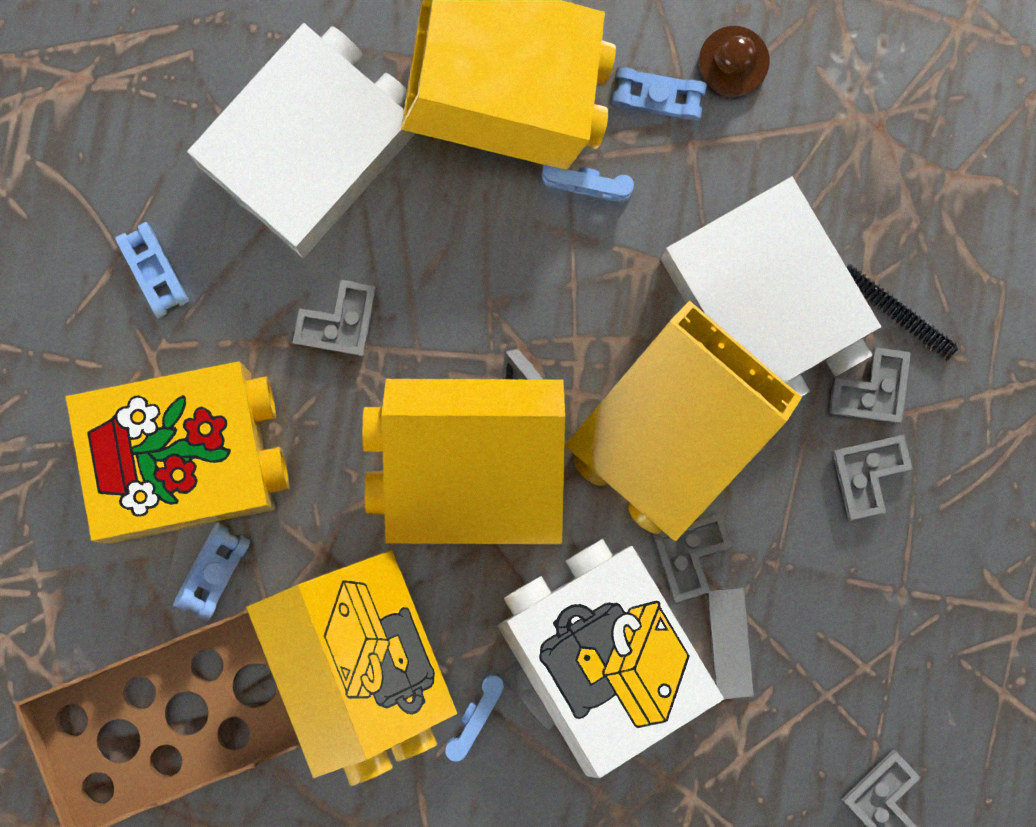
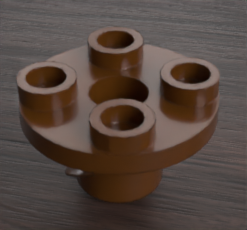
[698,26,770,98]

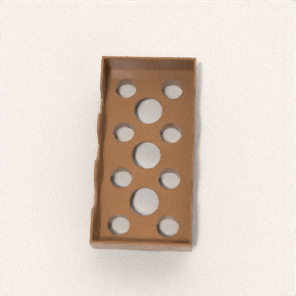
[14,609,301,827]

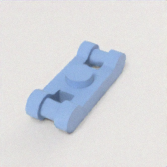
[610,67,707,120]
[542,165,634,202]
[115,221,190,318]
[173,523,250,623]
[445,673,504,762]

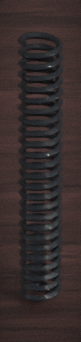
[846,264,958,361]

